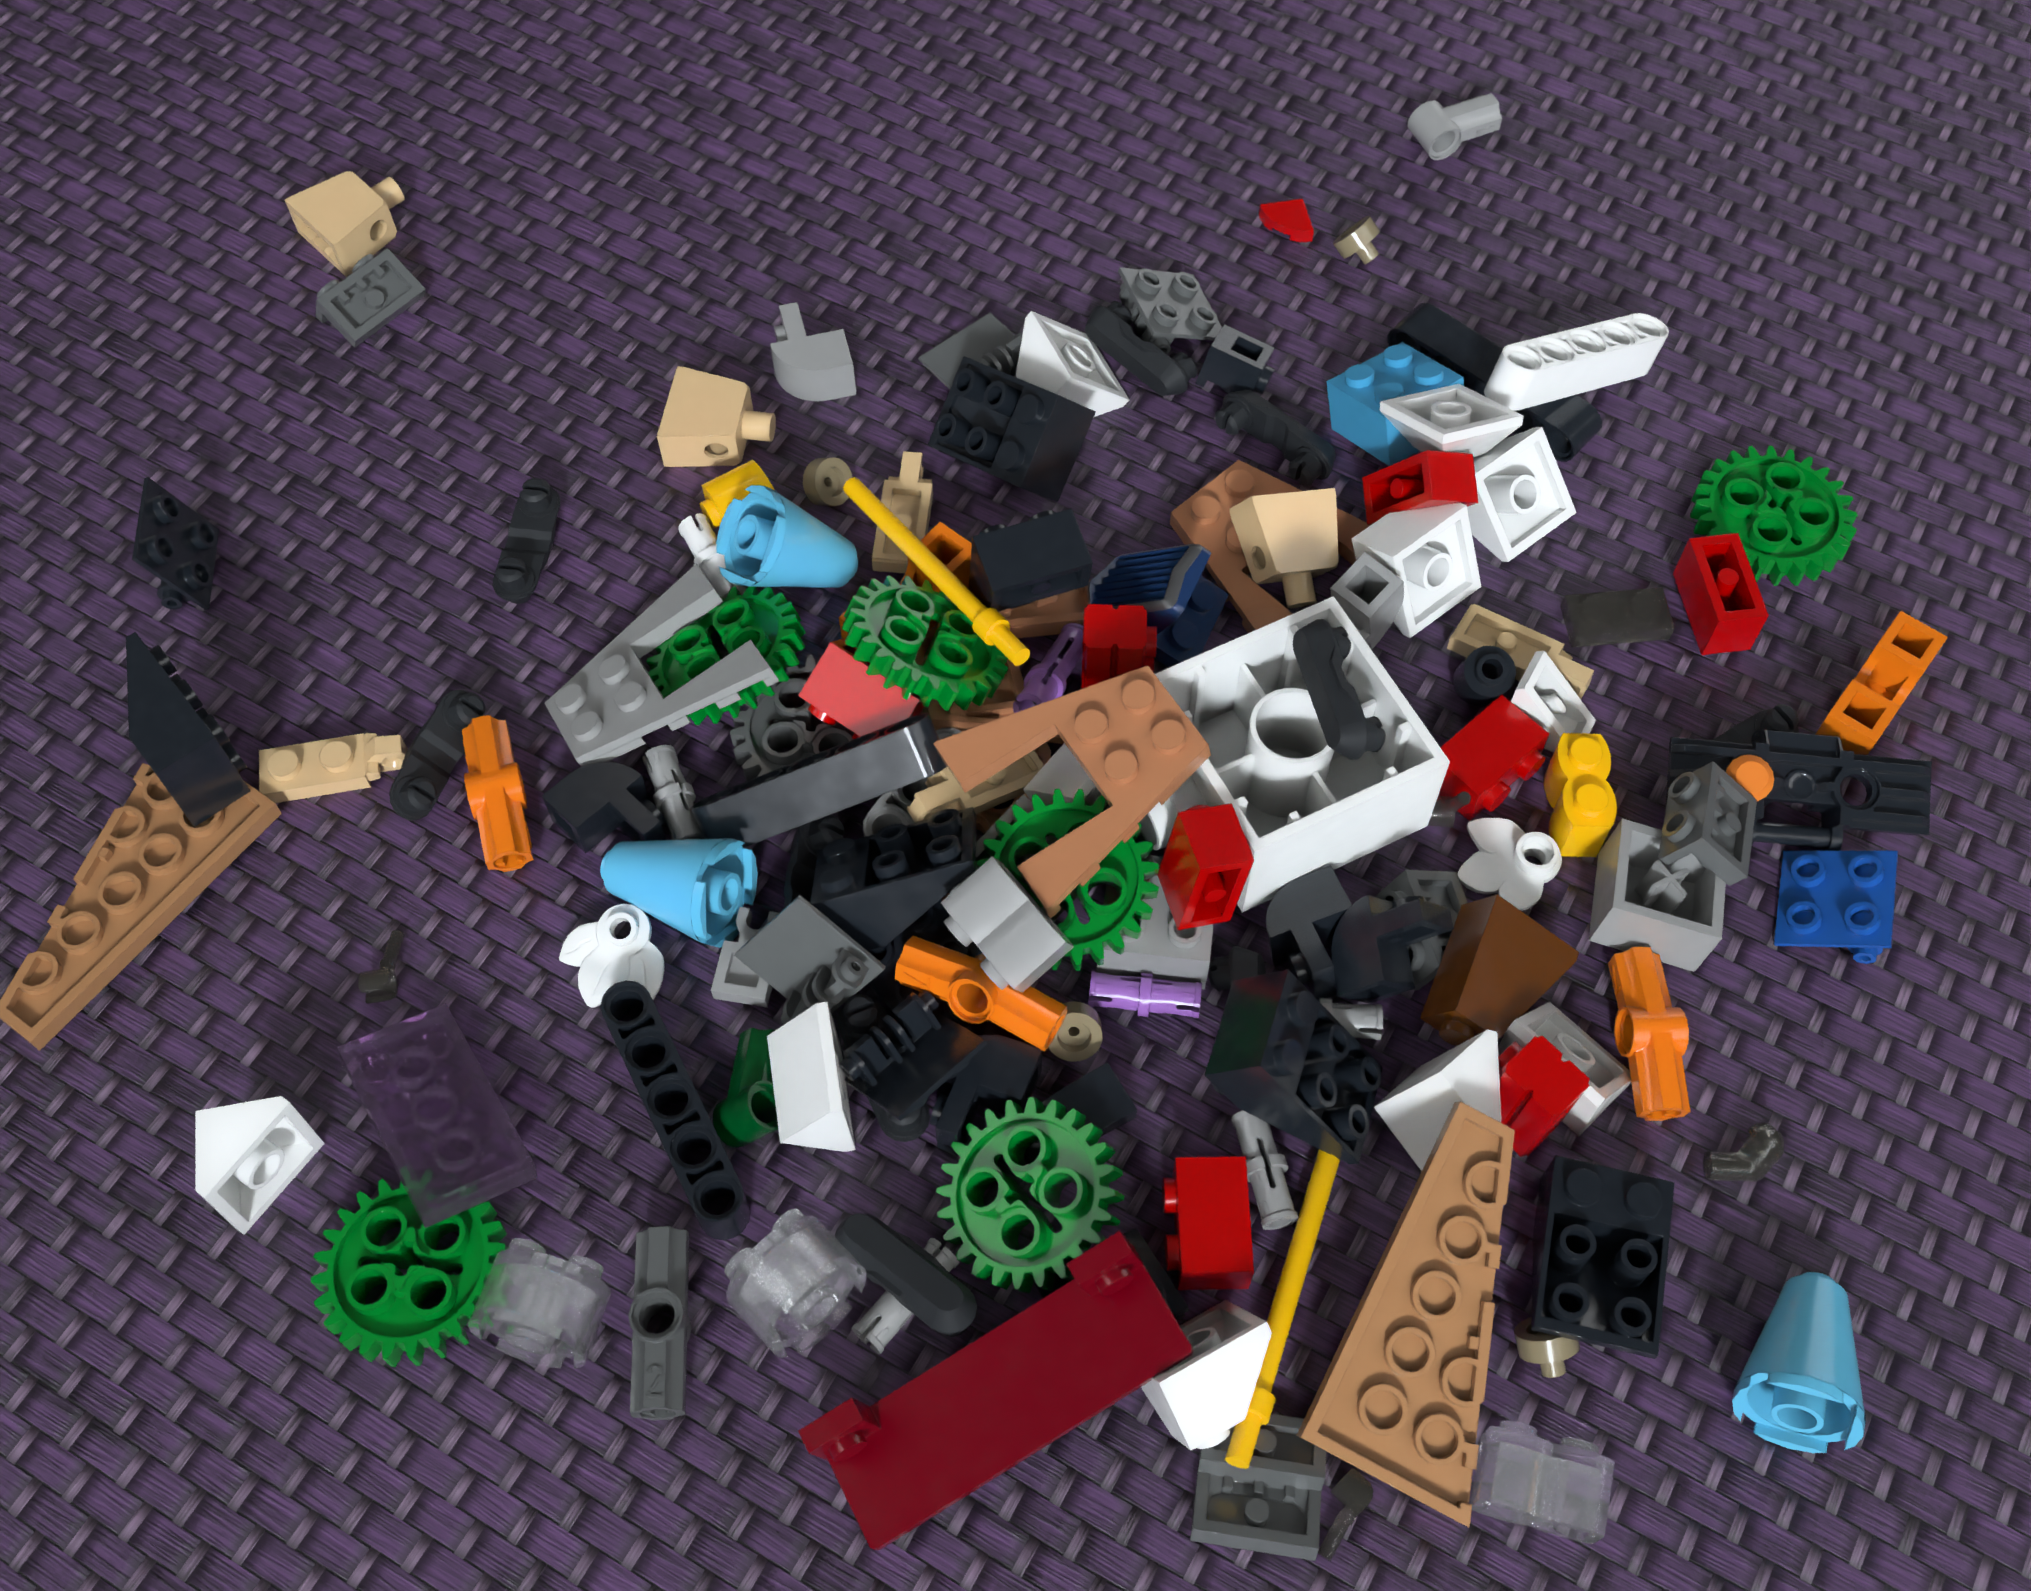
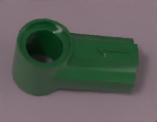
[713,1028,778,1148]

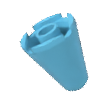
[716,485,858,588]
[600,838,758,948]
[1732,1272,1866,1453]

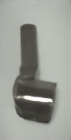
[1428,792,1471,828]
[358,930,405,1004]
[1317,1468,1373,1562]

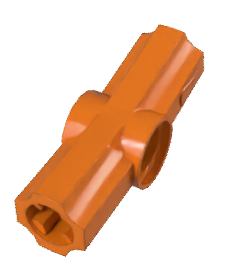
[462,715,534,872]
[895,936,1068,1052]
[1608,947,1691,1121]

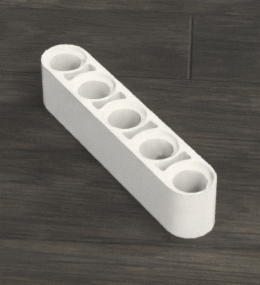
[1484,313,1669,411]

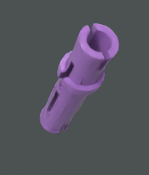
[1013,623,1083,713]

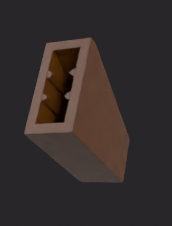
[1420,894,1579,1046]

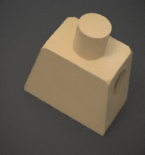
[285,171,405,277]
[657,366,776,467]
[1229,488,1339,608]

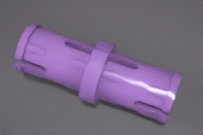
[1088,971,1202,1018]

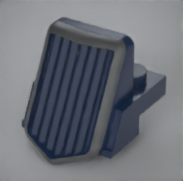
[1087,544,1229,668]

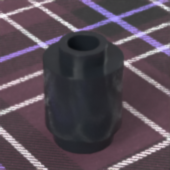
[1453,646,1516,706]

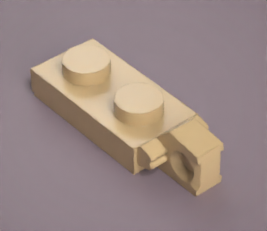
[872,451,933,573]
[1447,604,1594,699]
[259,733,408,803]
[906,750,1044,823]

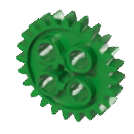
[1690,445,1858,586]
[842,575,1009,711]
[646,586,806,725]
[977,789,1159,971]
[936,1097,1124,1293]
[311,1171,512,1367]

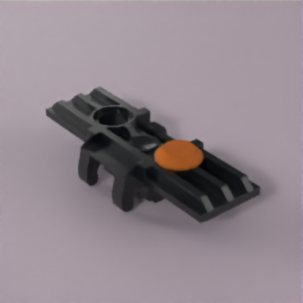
[1666,730,1932,851]

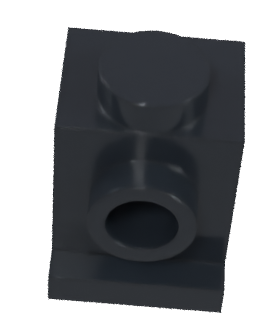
[1196,324,1275,394]

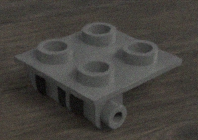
[1118,267,1222,354]
[919,313,1023,390]
[734,895,886,1025]

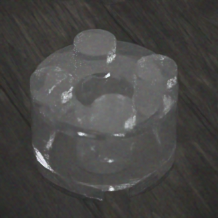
[724,1208,867,1358]
[468,1238,611,1369]

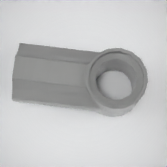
[1408,93,1502,160]

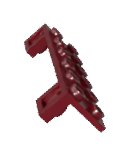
[798,1231,1194,1550]

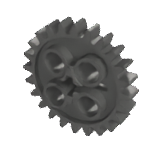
[730,655,854,781]

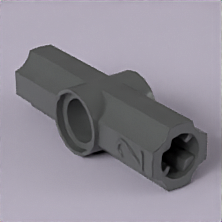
[628,1226,692,1421]

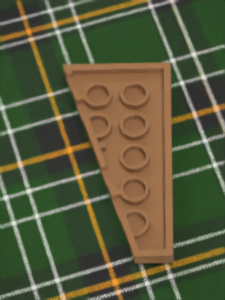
[0,763,282,1051]
[1297,1101,1515,1528]

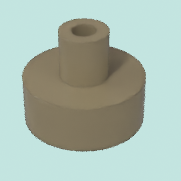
[1333,215,1380,265]
[803,457,852,506]
[1049,1002,1103,1062]
[1514,1317,1580,1378]

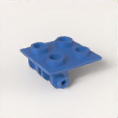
[1774,851,1898,964]

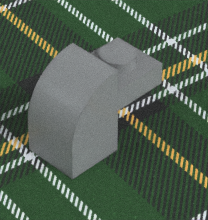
[770,302,856,401]
[1330,552,1404,650]

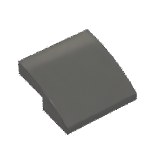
[1190,1414,1326,1561]

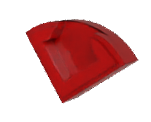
[1259,199,1314,242]

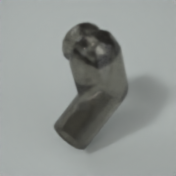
[1703,1122,1784,1182]

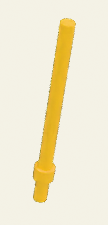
[843,477,1030,666]
[1225,1149,1340,1469]

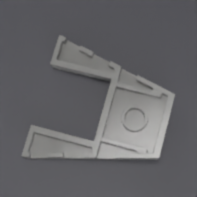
[545,564,779,767]

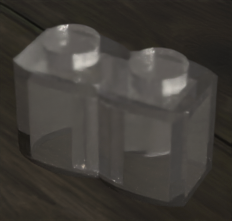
[1470,1420,1615,1544]

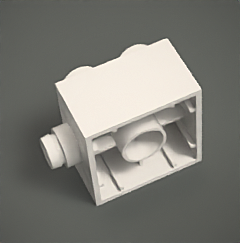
[1140,596,1450,913]

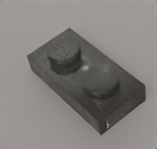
[1560,587,1675,647]

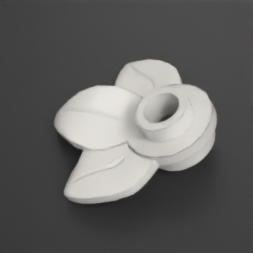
[1457,818,1562,911]
[559,904,665,1008]

